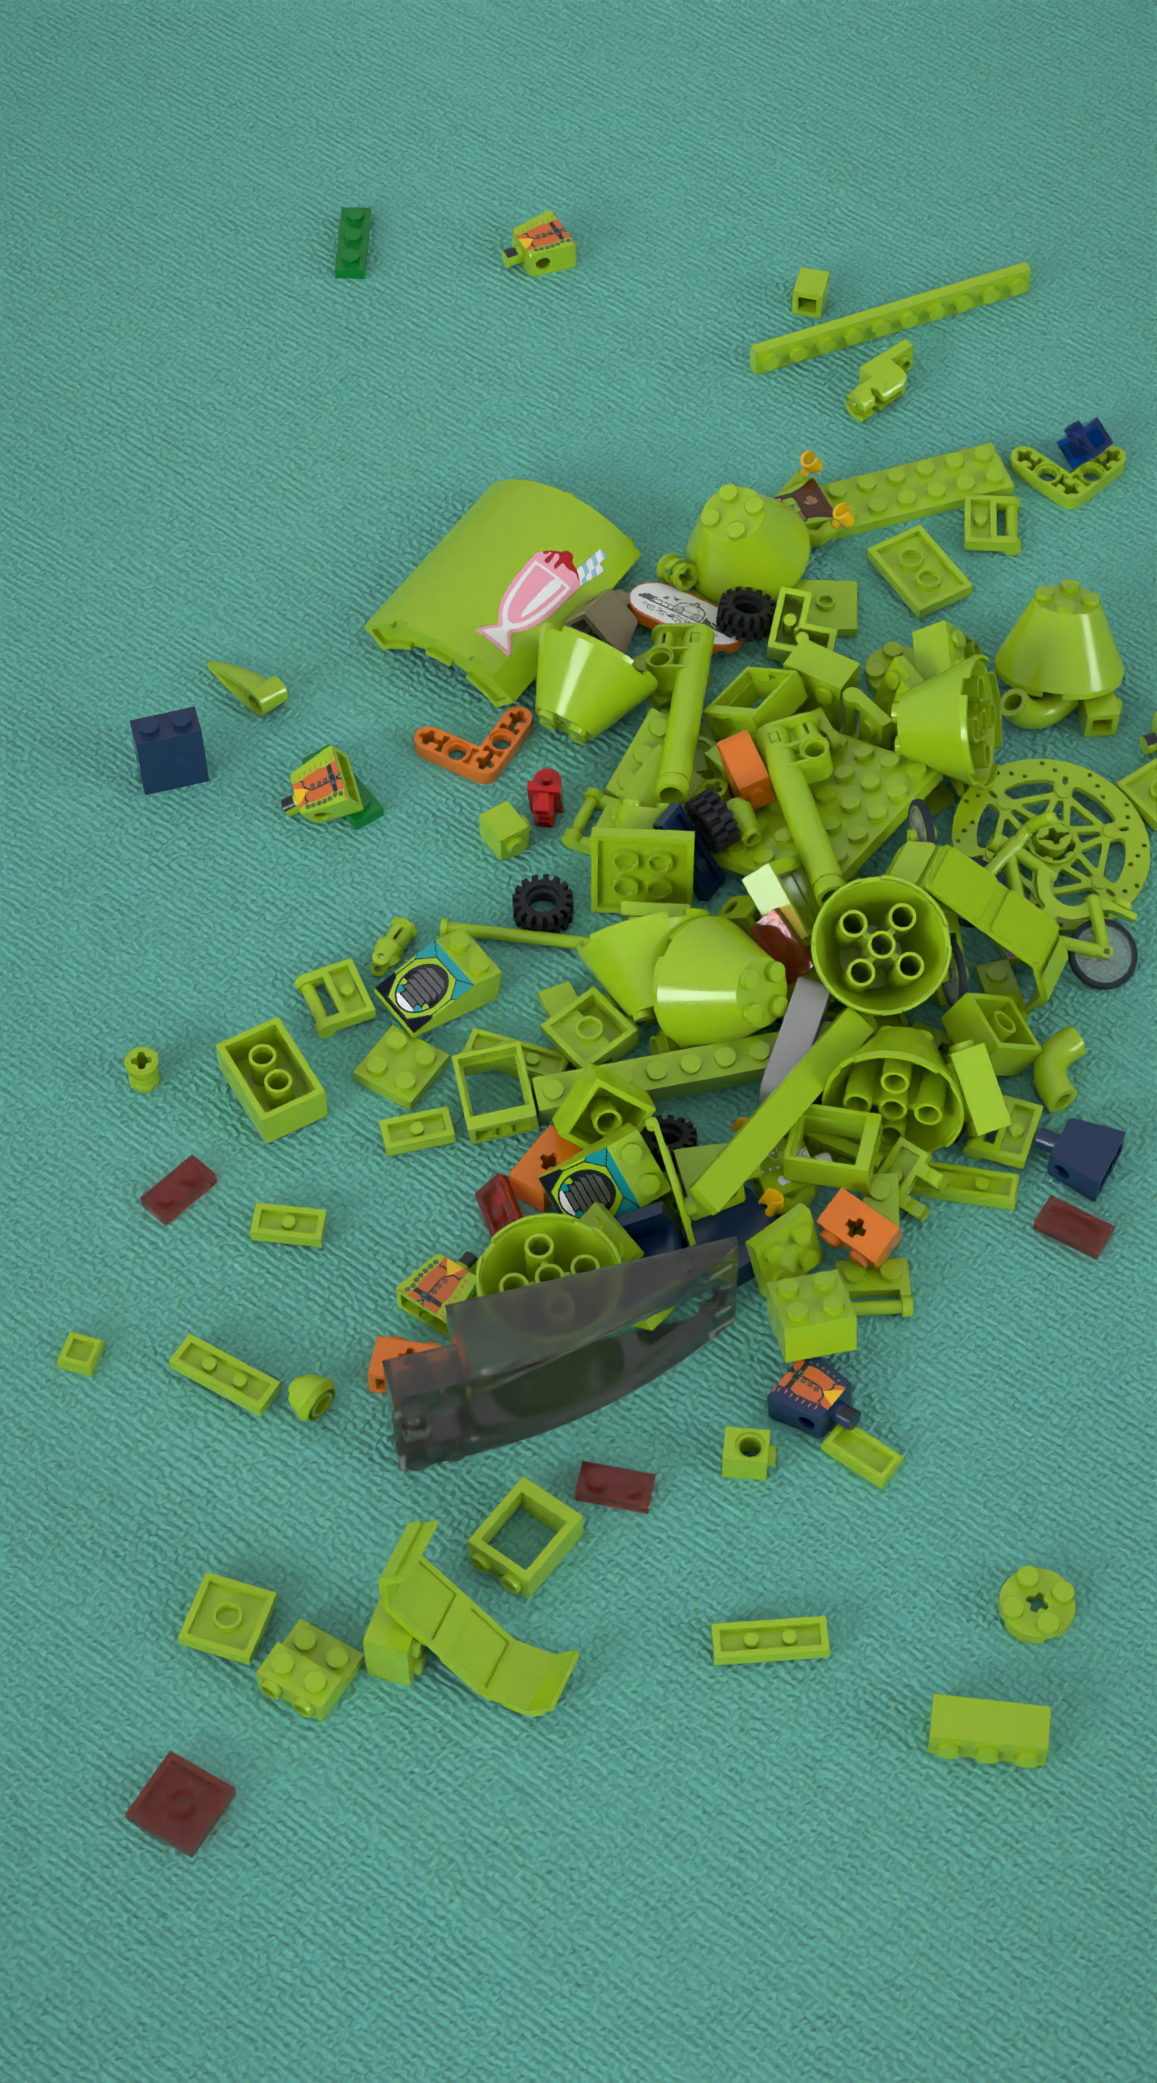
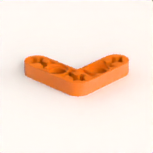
[414,706,533,784]

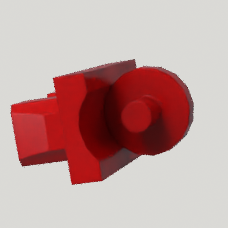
[527,768,564,828]

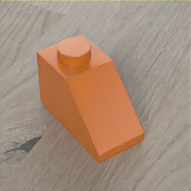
[716,729,776,810]

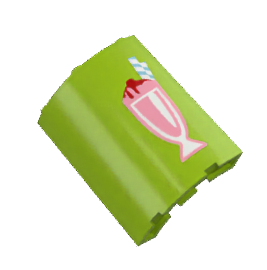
[364,479,642,707]

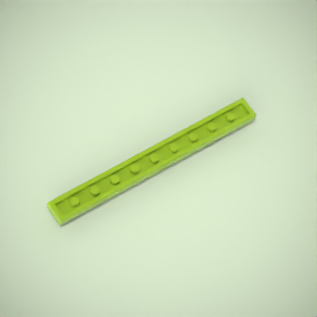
[750,262,1031,375]

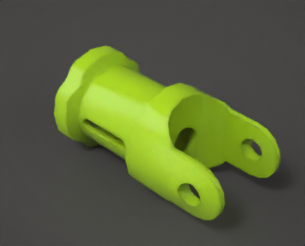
[370,917,419,977]

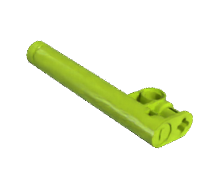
[645,623,715,805]
[755,712,846,908]

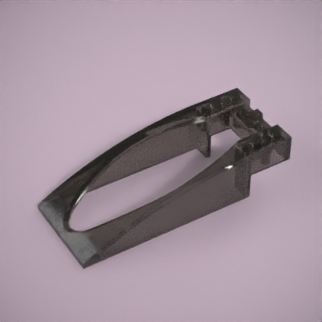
[382,1236,739,1472]

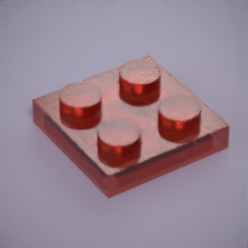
[125,1751,236,1858]

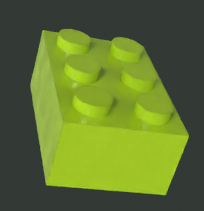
[216,1016,328,1144]

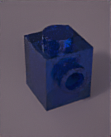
[1056,417,1114,468]

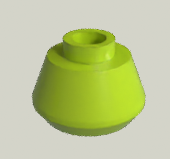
[288,1373,336,1421]

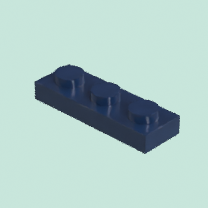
[652,803,726,901]

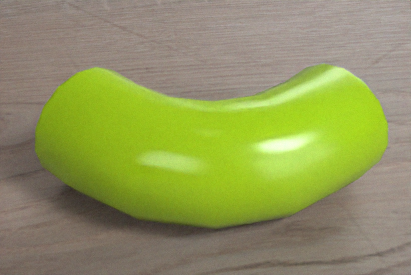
[1000,688,1080,730]
[1033,1026,1086,1113]

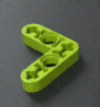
[1009,446,1127,510]

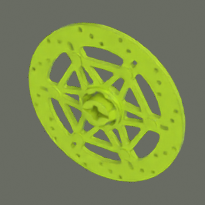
[951,759,1150,933]

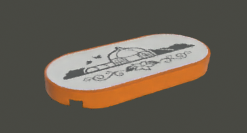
[627,582,745,655]

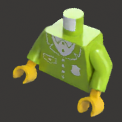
[730,1117,832,1218]

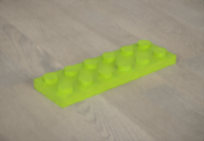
[820,443,1015,539]

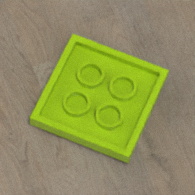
[591,827,695,914]

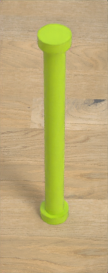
[440,917,591,949]

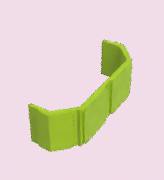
[885,841,1069,1013]
[379,1520,580,1717]

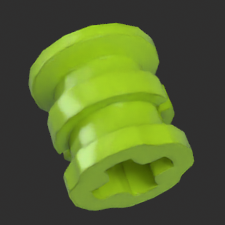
[656,552,698,591]
[124,1047,161,1093]

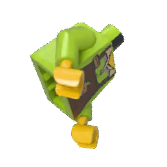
[773,450,855,548]

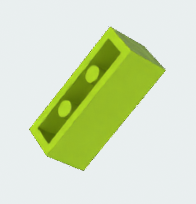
[927,1693,1051,1768]

